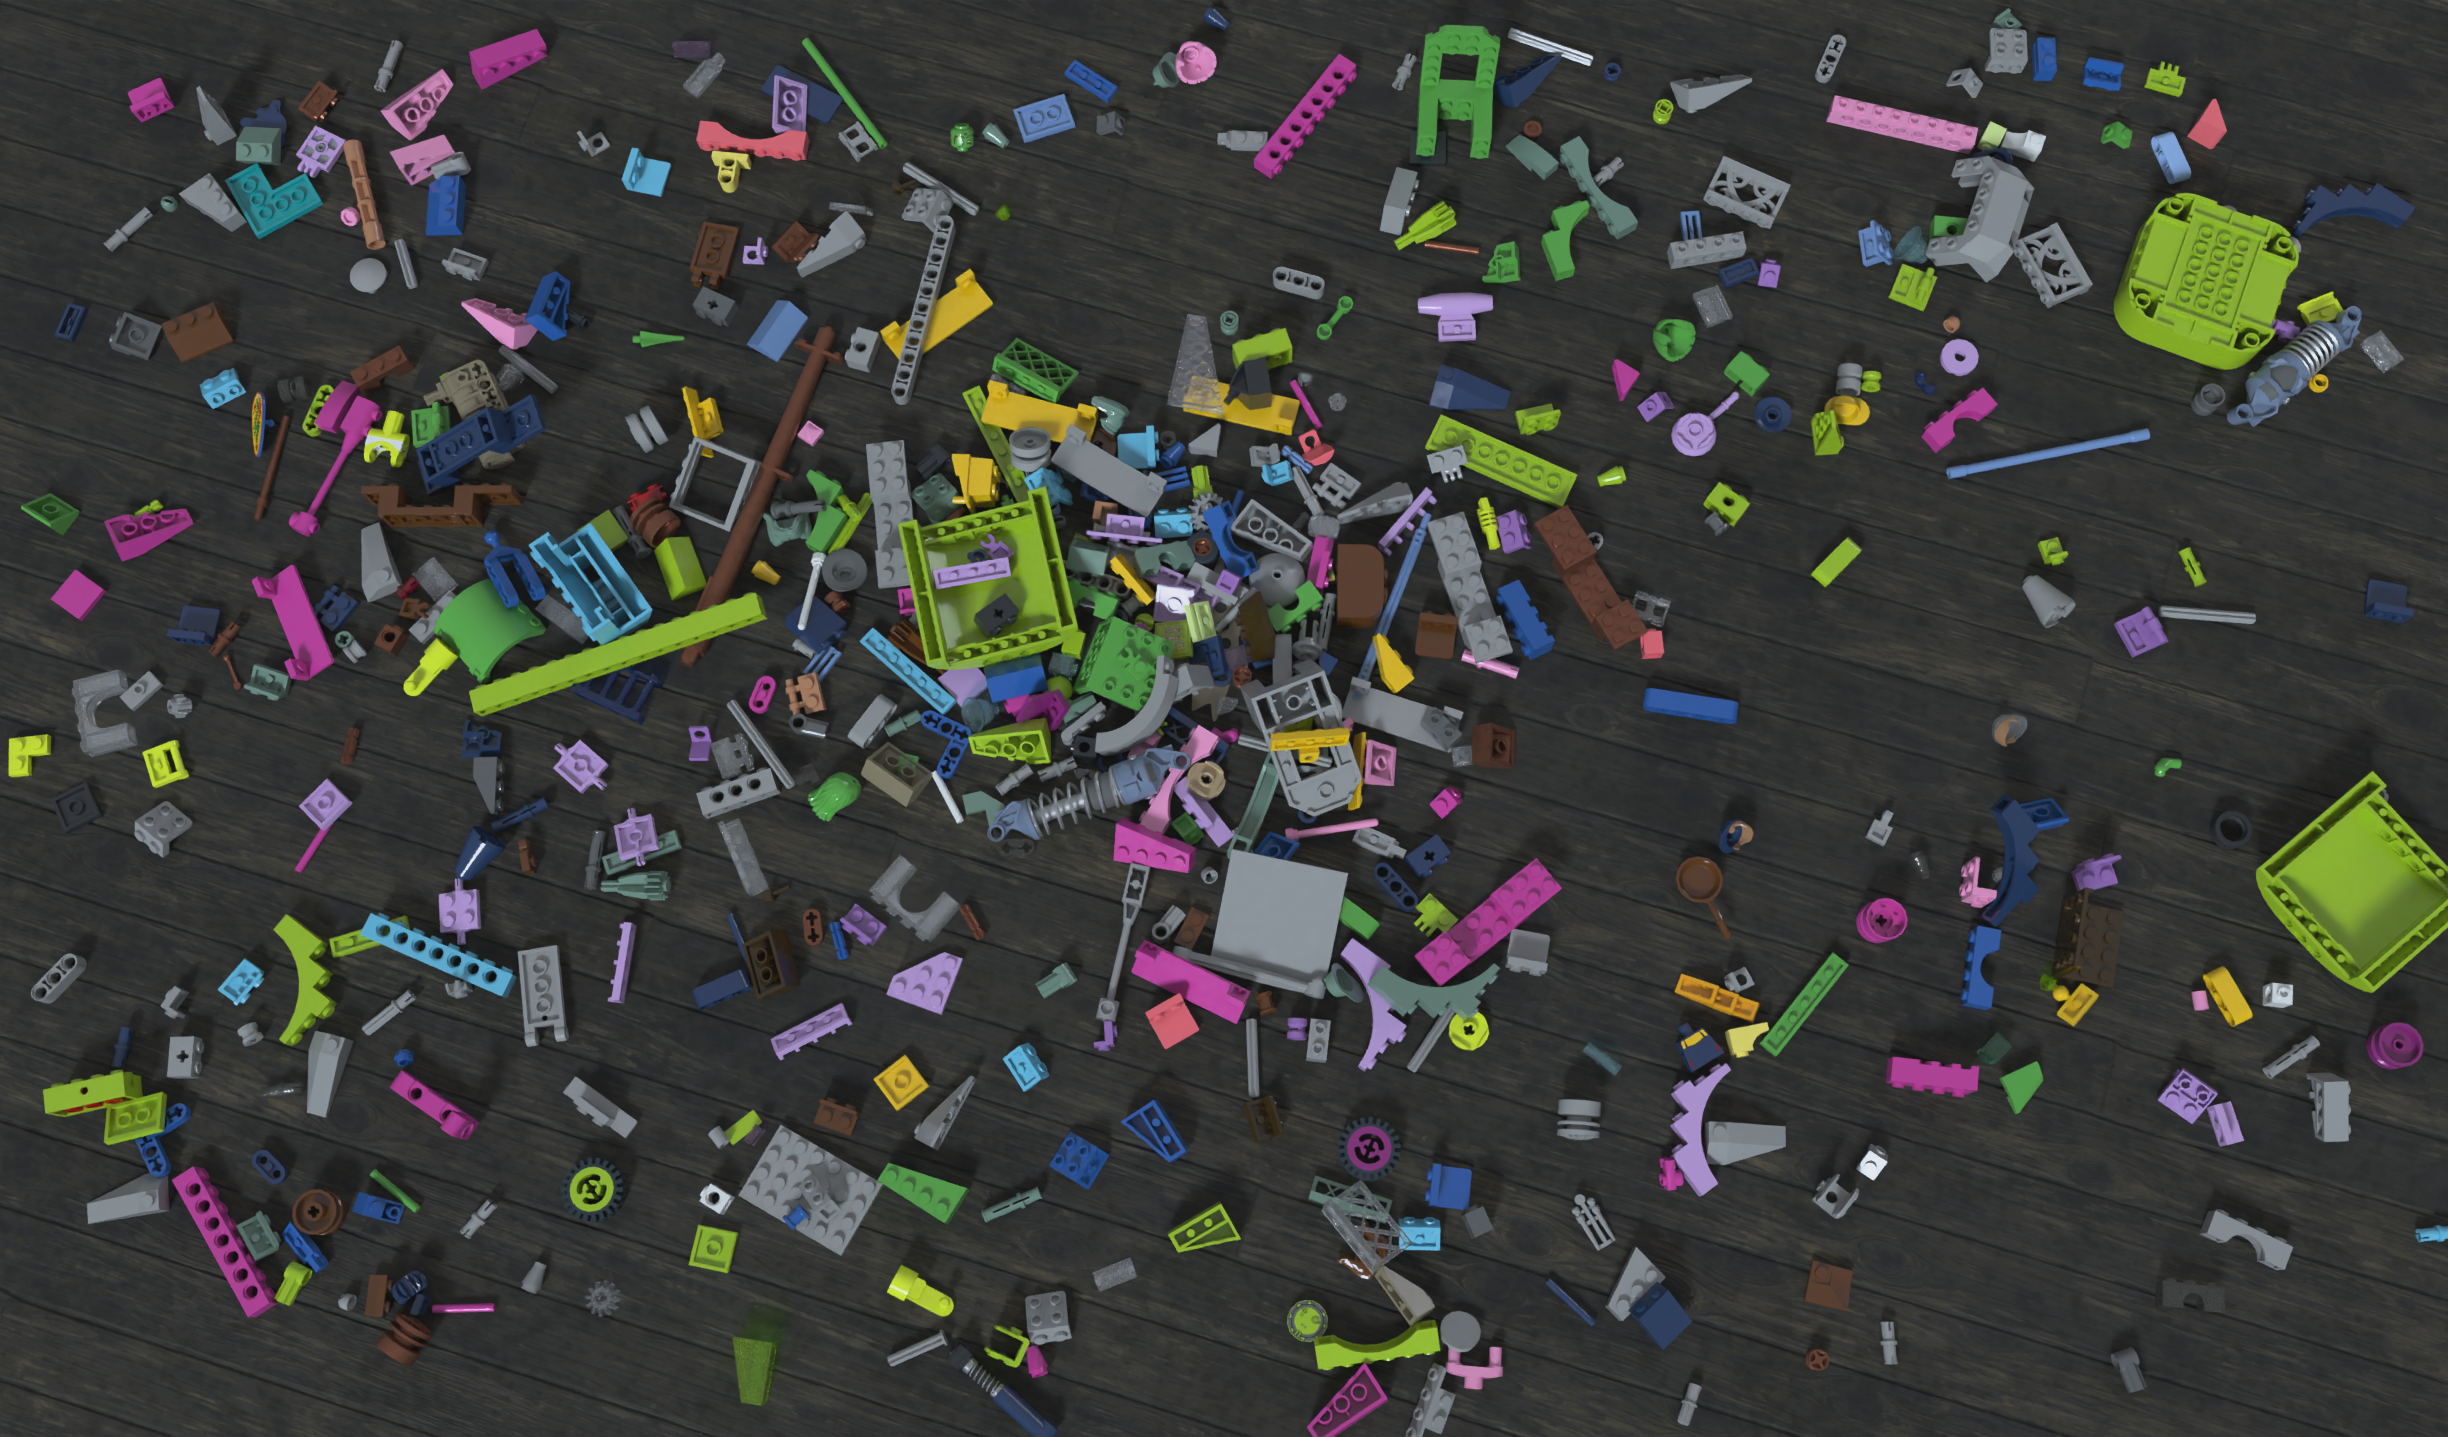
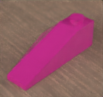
[104,509,193,561]

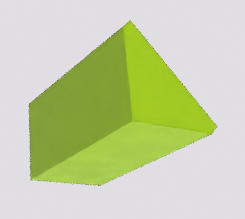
[654,537,707,601]

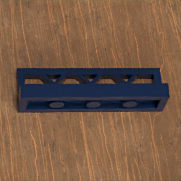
[1160,707,1230,766]

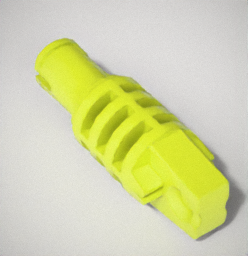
[1477,497,1500,550]

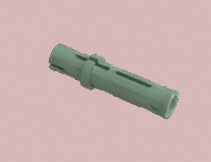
[981,1187,1042,1222]

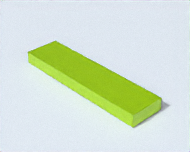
[329,916,410,958]

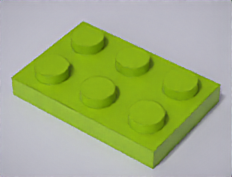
[104,1092,167,1145]

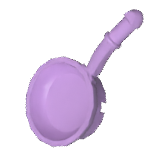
[1671,392,1739,456]

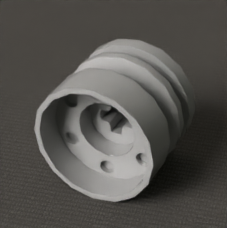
[1557,1099,1601,1140]

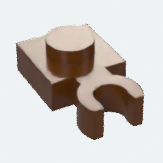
[399,598,433,620]
[518,839,537,875]

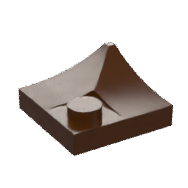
[1803,1260,1853,1311]

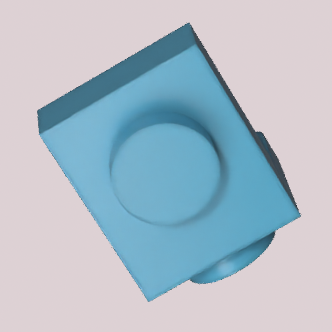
[1262,460,1293,486]

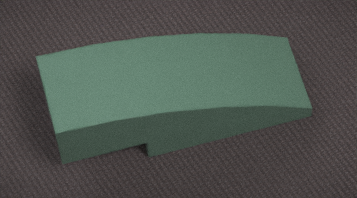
[1506,134,1559,180]

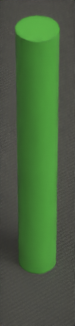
[370,1170,421,1213]

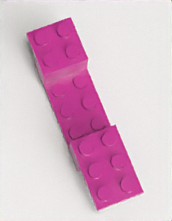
[1414,858,1562,987]

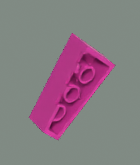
[1113,817,1196,873]
[1307,1363,1388,1437]

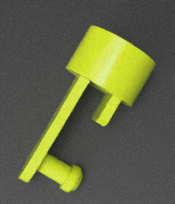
[404,638,459,696]
[887,1265,954,1317]

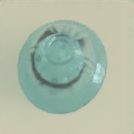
[1893,226,1928,264]
[961,697,999,732]

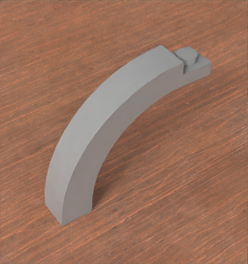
[1095,655,1179,756]

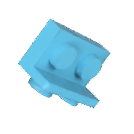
[1003,1043,1049,1092]
[1399,1217,1440,1250]

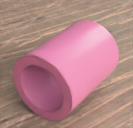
[2191,991,2209,1011]

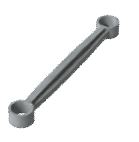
[1173,946,1326,999]

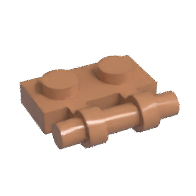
[785,672,826,715]

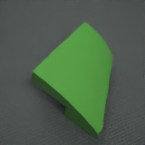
[1482,241,1521,283]
[1999,1061,2043,1114]

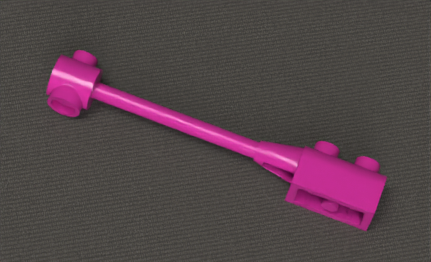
[289,395,382,537]

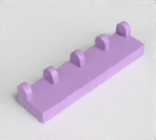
[1378,487,1437,556]
[932,557,1011,590]
[608,922,637,1003]
[770,1003,852,1060]

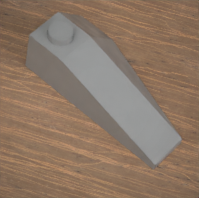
[196,86,237,146]
[1337,482,1413,525]
[361,522,403,603]

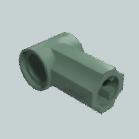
[1063,692,1097,725]
[1035,962,1077,999]

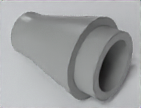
[521,1262,546,1294]

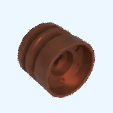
[629,497,681,548]
[376,1312,433,1366]

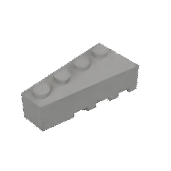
[1231,499,1313,562]

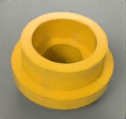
[2308,374,2328,393]

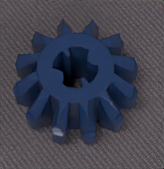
[391,1271,428,1304]

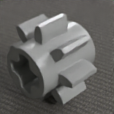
[167,694,192,718]

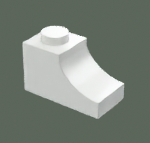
[2000,130,2046,162]

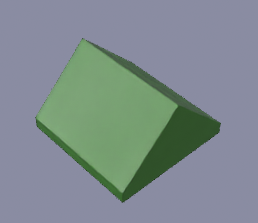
[21,493,80,535]

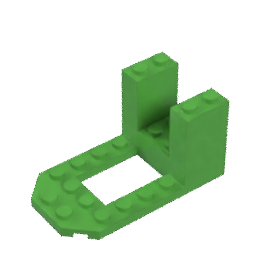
[1416,25,1500,159]

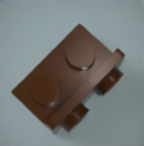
[813,1097,860,1136]

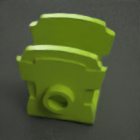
[984,1324,1029,1367]

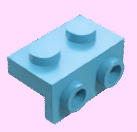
[200,368,246,409]
[1154,508,1193,538]
[218,958,264,1005]

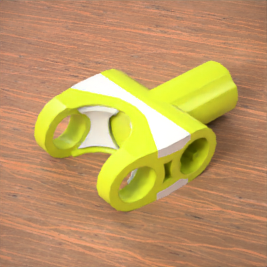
[364,411,410,468]

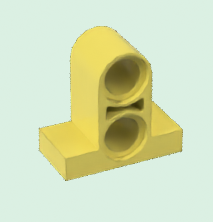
[711,151,752,193]

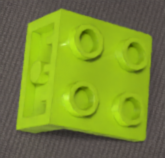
[1515,403,1561,435]

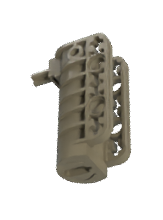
[423,360,525,470]

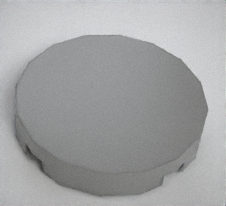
[1439,1311,1481,1352]

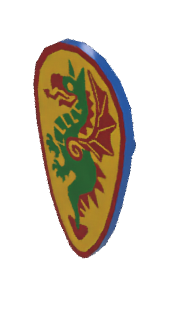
[252,392,274,457]

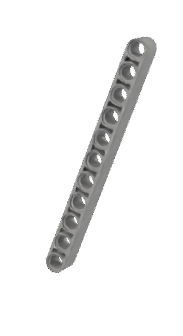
[891,215,956,405]

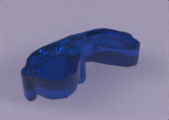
[1915,373,1936,396]

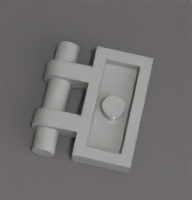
[1312,463,1361,510]

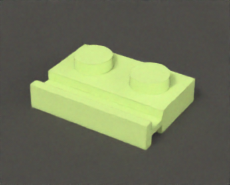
[1184,601,1217,643]

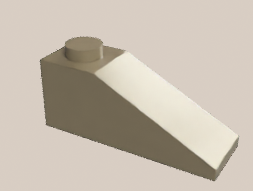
[1375,1266,1435,1326]

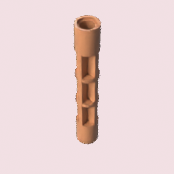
[343,140,386,250]

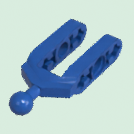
[484,530,545,608]

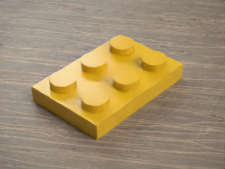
[1110,553,1156,605]

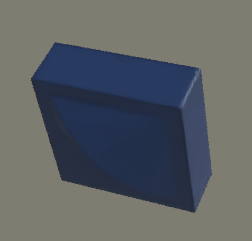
[410,1294,431,1316]

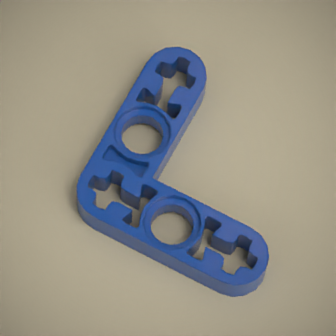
[921,710,972,779]
[135,1103,191,1178]

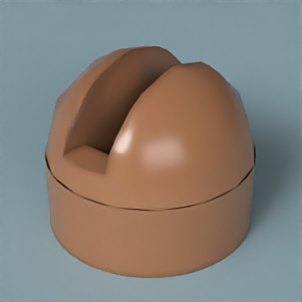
[1943,316,1960,333]

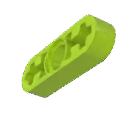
[303,385,334,437]

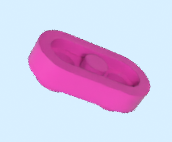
[749,676,777,714]

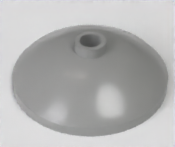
[1249,553,1305,607]

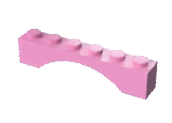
[1139,725,1220,835]

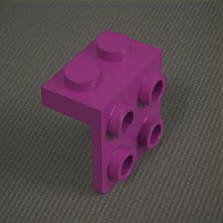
[1016,689,1071,731]

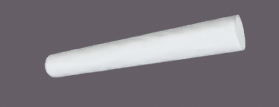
[932,770,964,824]

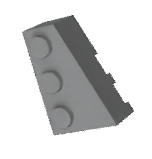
[1380,167,1419,236]
[179,173,247,232]
[1172,663,1216,705]
[1605,1247,1666,1321]

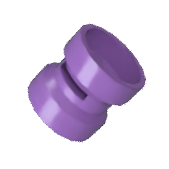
[1287,1018,1307,1040]

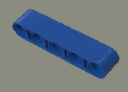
[1643,688,1739,724]

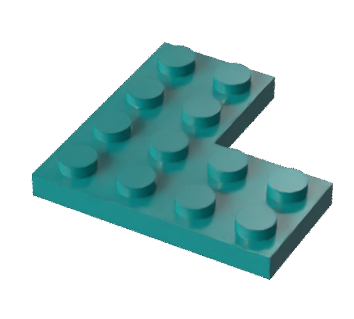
[225,163,323,239]

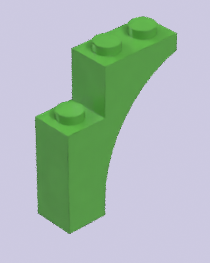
[1541,200,1590,281]
[805,470,848,555]

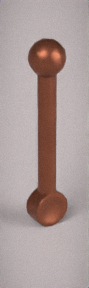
[223,654,242,690]

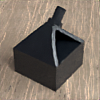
[1223,358,1272,410]

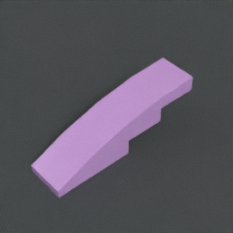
[1143,566,1220,613]

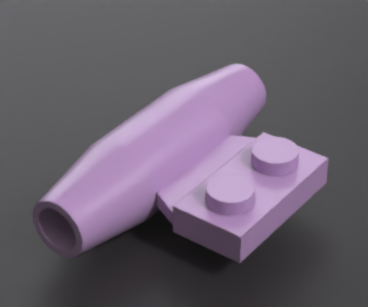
[1418,292,1493,342]

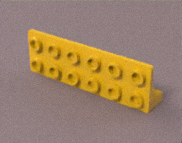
[880,269,993,362]
[1183,377,1300,436]
[981,380,1098,443]

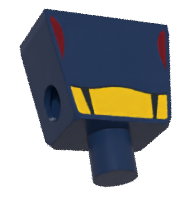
[1676,1023,1724,1074]

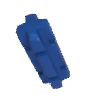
[829,921,849,960]

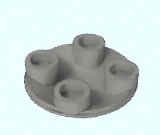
[350,258,388,294]

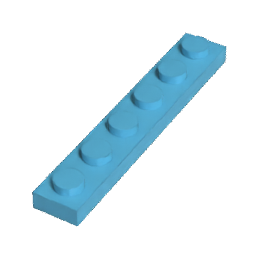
[860,628,956,716]

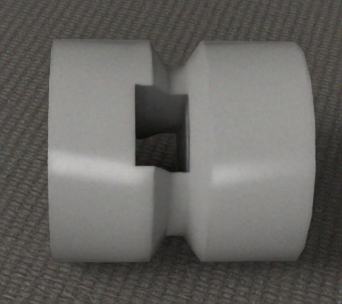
[1836,363,1863,397]

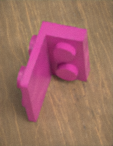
[128,78,174,122]

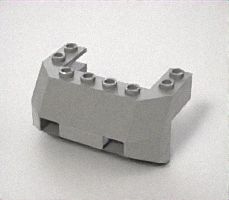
[1926,156,2034,282]

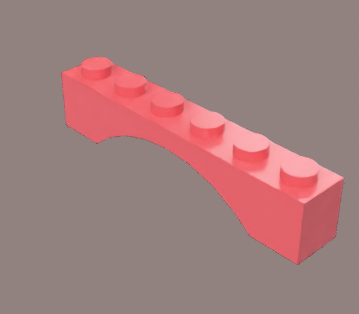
[697,121,810,161]

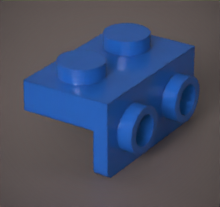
[2082,57,2124,91]

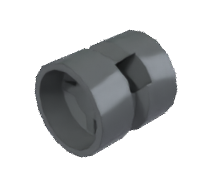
[2191,383,2225,416]

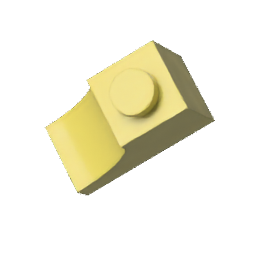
[1725,1022,1769,1058]

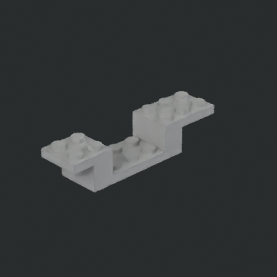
[866,440,914,589]
[1427,512,1513,664]

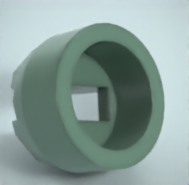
[161,196,178,212]

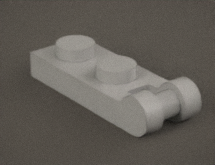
[1061,702,1107,746]

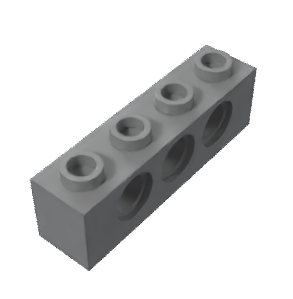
[1667,231,1746,269]
[696,767,780,819]

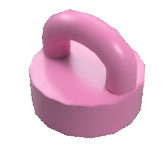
[341,207,362,226]

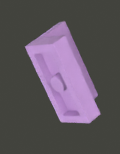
[2207,1101,2244,1147]

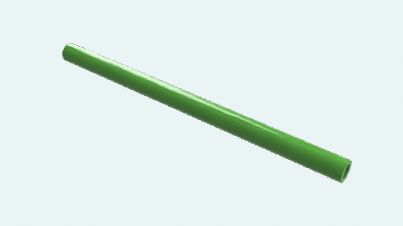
[802,38,888,149]

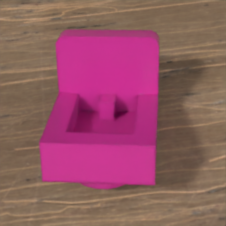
[898,587,916,616]
[1429,787,1463,819]

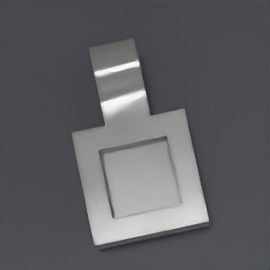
[1865,810,1894,846]

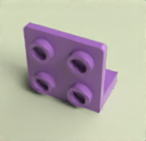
[2071,853,2122,891]

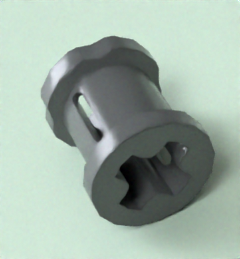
[1705,511,1730,536]

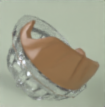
[1991,714,2027,746]

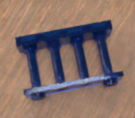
[570,666,663,725]

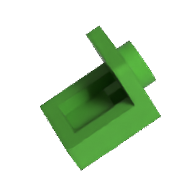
[2101,122,2133,149]

